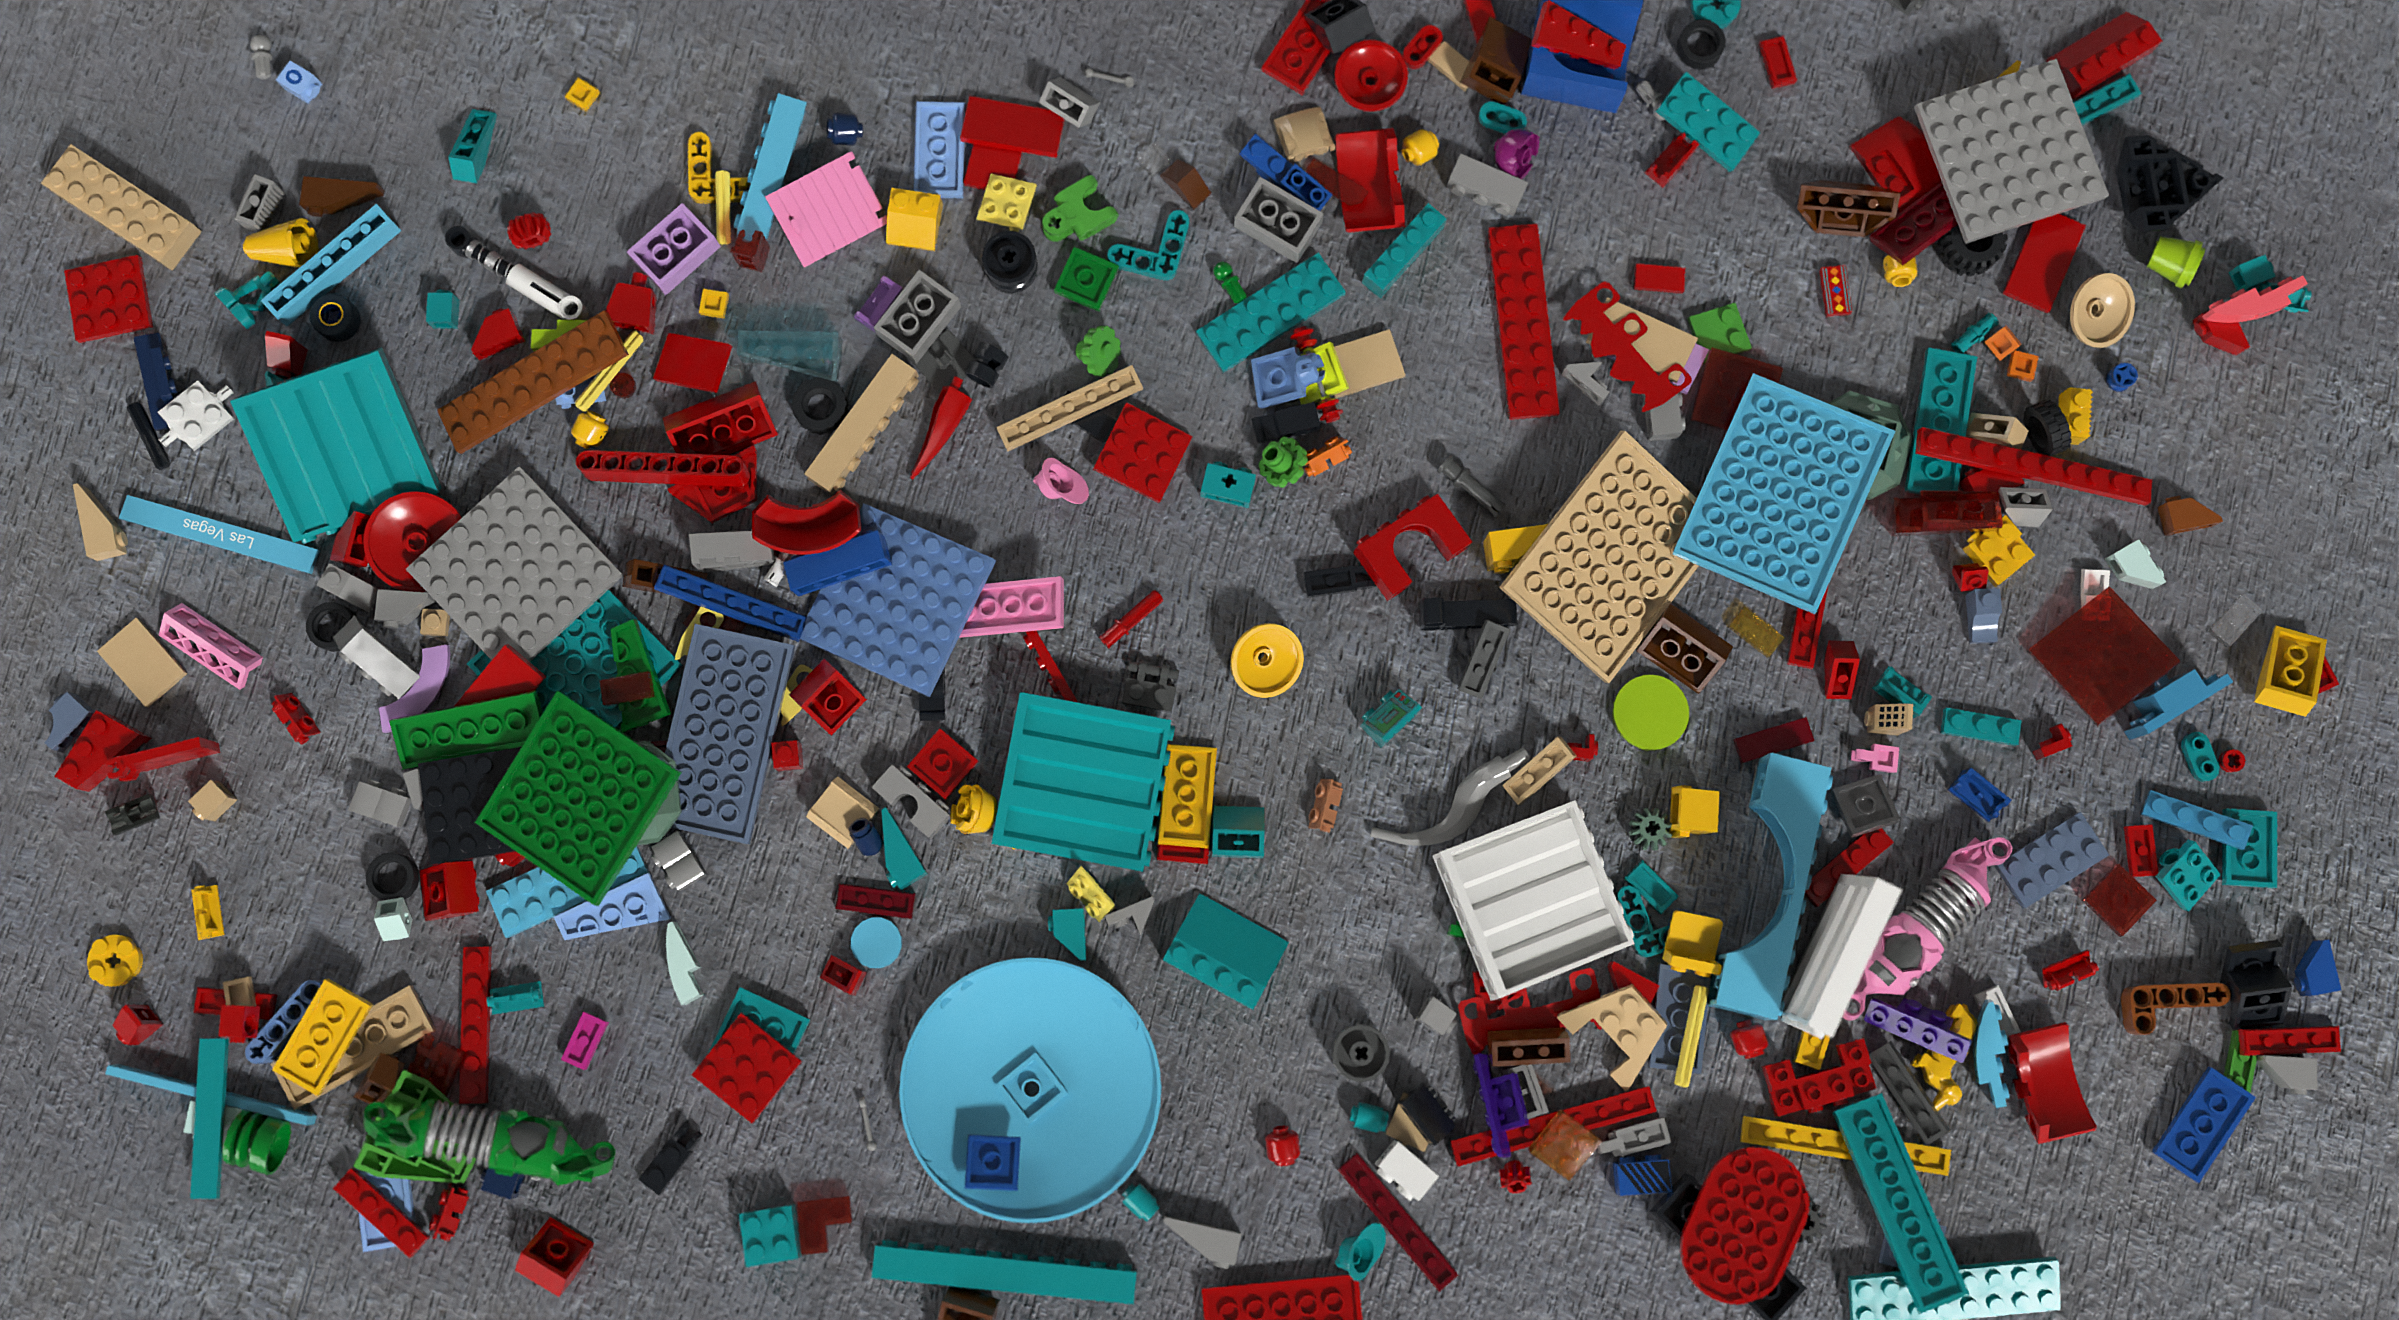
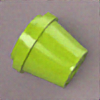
[2147,236,2206,289]

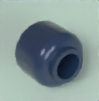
[826,113,863,146]

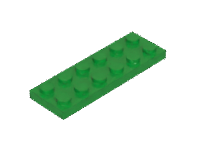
[389,690,543,770]

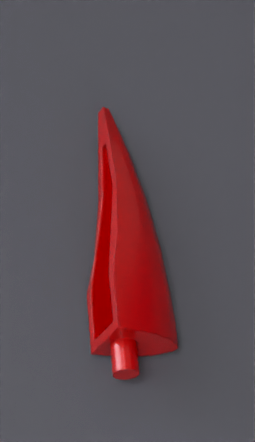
[909,376,972,480]

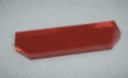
[1306,158,1368,206]

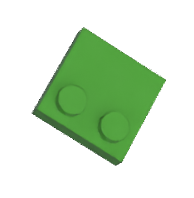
[1687,303,1752,365]

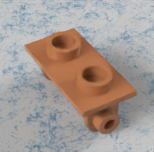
[1308,779,1343,833]

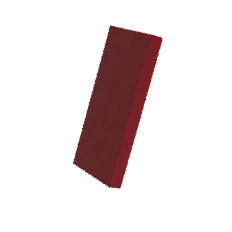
[1869,181,1958,266]

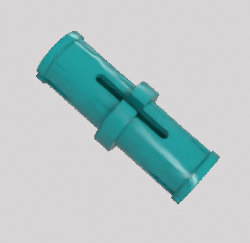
[1951,312,1999,354]

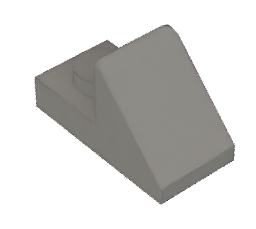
[1561,362,1610,406]
[1105,897,1155,936]

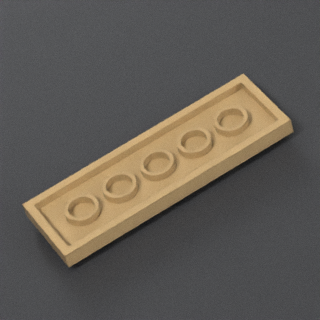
[271,985,436,1110]

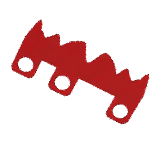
[1563,281,1692,412]
[1458,968,1602,1055]

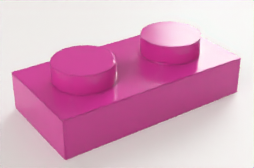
[561,1012,609,1070]

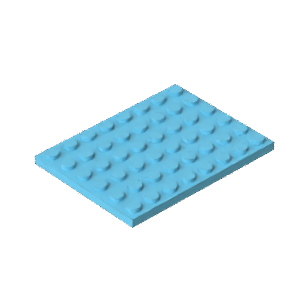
[1673,373,1896,614]

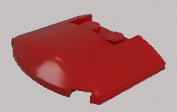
[1849,116,1941,215]

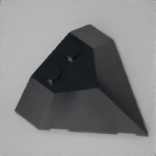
[2116,135,2224,232]

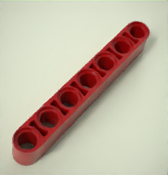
[575,450,750,487]

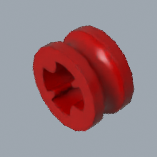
[2218,749,2246,773]

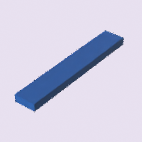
[654,565,807,642]

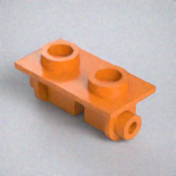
[1304,436,1352,477]

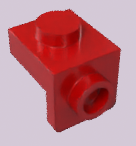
[1952,563,1989,592]

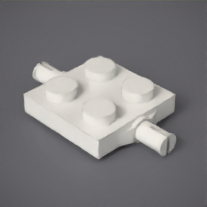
[158,380,234,451]

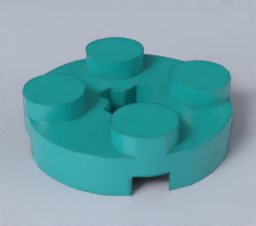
[1691,0,1741,29]

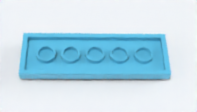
[486,846,649,938]

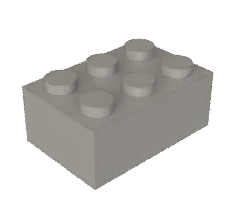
[1234,177,1324,263]
[874,270,961,364]

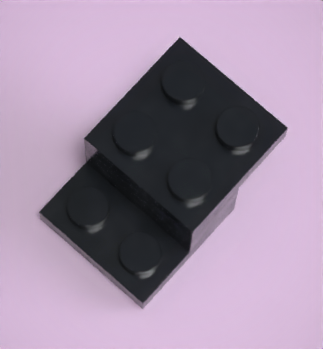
[2220,939,2292,1031]

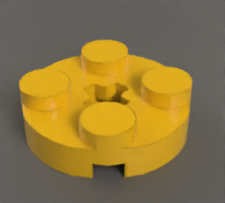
[87,935,143,987]

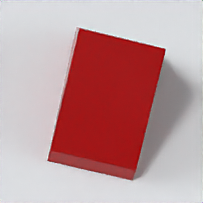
[820,955,867,996]

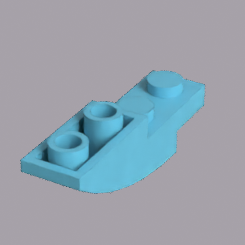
[1973,999,2009,1108]

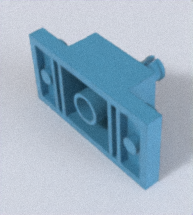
[2124,660,2233,740]

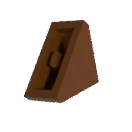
[1160,159,1211,210]

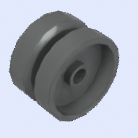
[1331,1025,1390,1082]

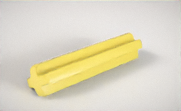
[715,171,731,245]

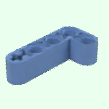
[245,980,323,1064]

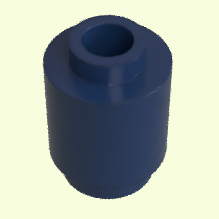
[849,818,884,856]

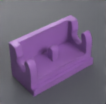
[854,276,903,333]

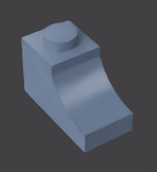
[1965,588,2002,644]
[45,692,95,752]

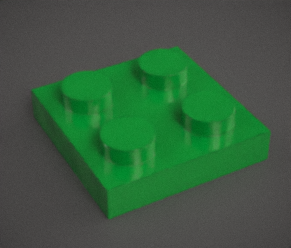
[1054,247,1119,312]

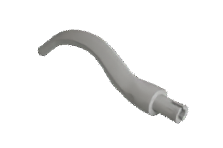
[1370,747,1531,846]

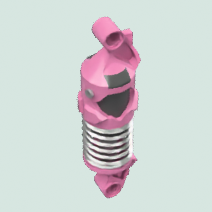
[1842,837,2012,1021]

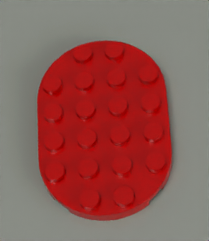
[1680,1147,1809,1304]

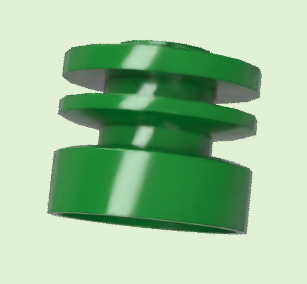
[222,1110,291,1175]

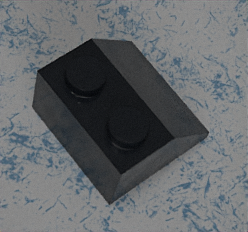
[1304,0,1375,54]
[1397,1084,1456,1146]

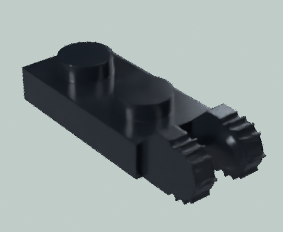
[1304,565,1376,598]
[638,1121,703,1196]

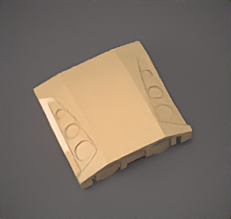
[1274,107,1335,162]

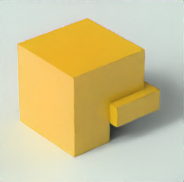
[1669,785,1719,838]

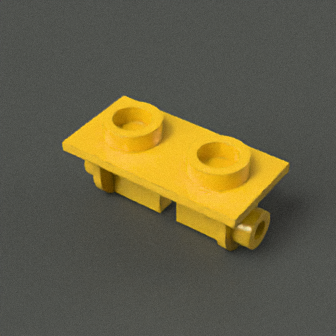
[191,885,225,940]

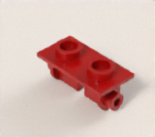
[271,693,321,745]
[2042,949,2099,991]
[428,1183,469,1241]

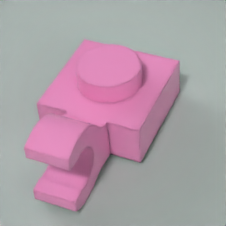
[1851,744,1899,773]

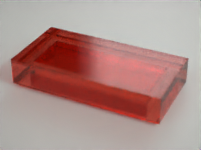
[600,671,655,706]

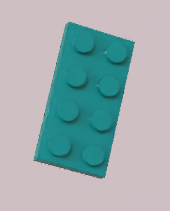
[1655,72,1761,172]

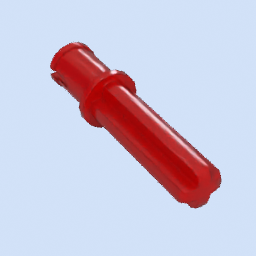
[1098,590,1164,649]

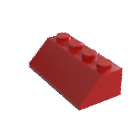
[2045,12,2163,100]
[663,381,778,472]

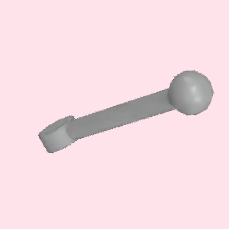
[1084,68,1134,88]
[859,1097,877,1151]

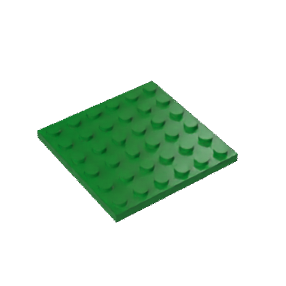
[475,690,682,906]

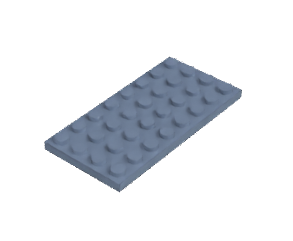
[665,624,795,844]

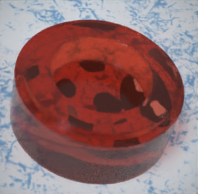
[610,372,636,399]

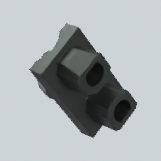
[105,794,160,835]

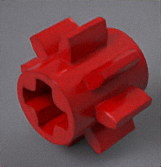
[1499,1160,1532,1194]

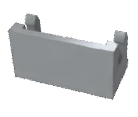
[1501,1065,1549,1119]

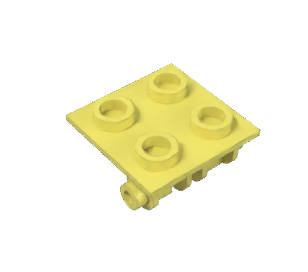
[977,174,1037,232]
[1066,866,1115,922]

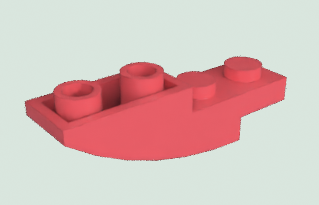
[2202,275,2308,323]

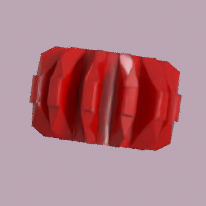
[507,212,551,250]

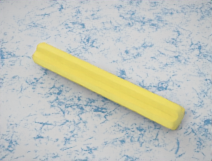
[575,331,644,412]
[1674,985,1709,1087]

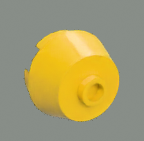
[950,784,997,834]

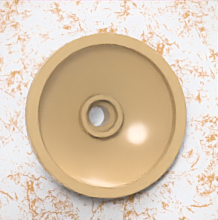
[2070,273,2135,348]

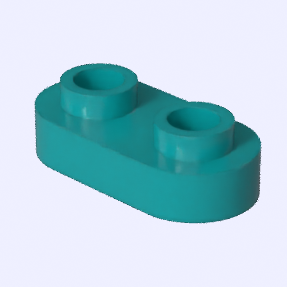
[1478,102,1527,134]
[2181,732,2219,782]

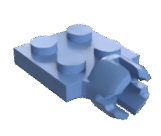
[1251,347,1325,409]

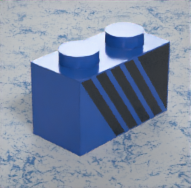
[1613,1154,1672,1196]

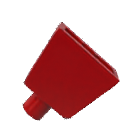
[605,272,656,334]

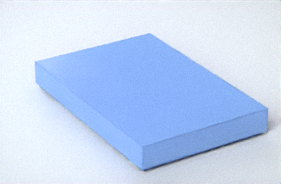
[358,1171,416,1252]

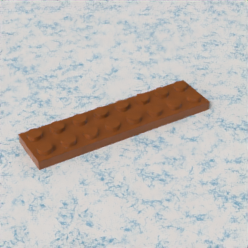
[437,310,629,454]

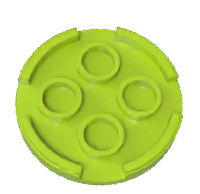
[1612,675,1689,751]

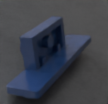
[134,333,178,431]

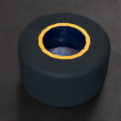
[309,293,361,342]

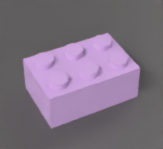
[627,203,721,296]

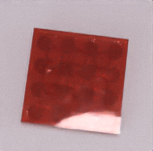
[2028,586,2180,727]

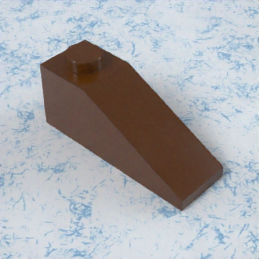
[299,176,385,217]
[622,559,708,594]

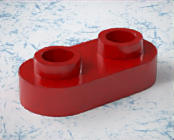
[1402,25,1443,69]

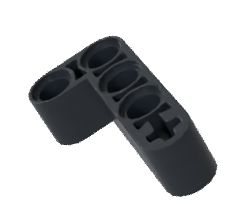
[1419,598,1518,631]

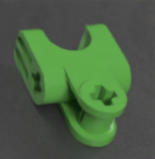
[1043,175,1119,242]

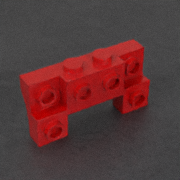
[1761,1038,1877,1117]

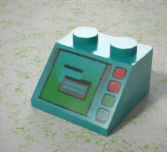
[1360,689,1422,748]

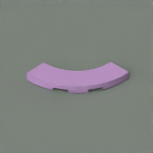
[379,644,450,733]

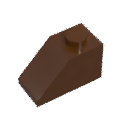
[353,1053,405,1104]

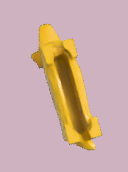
[1910,1003,1978,1111]

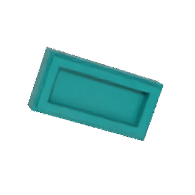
[1623,860,1679,915]

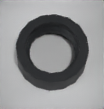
[1677,19,1726,70]
[306,602,356,652]
[365,852,420,900]

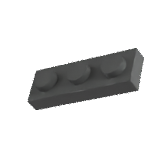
[1457,619,1511,699]

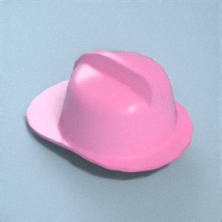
[1033,458,1089,504]

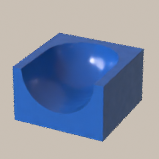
[1521,0,1643,113]

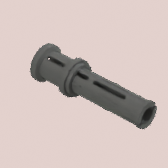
[1437,454,1506,517]

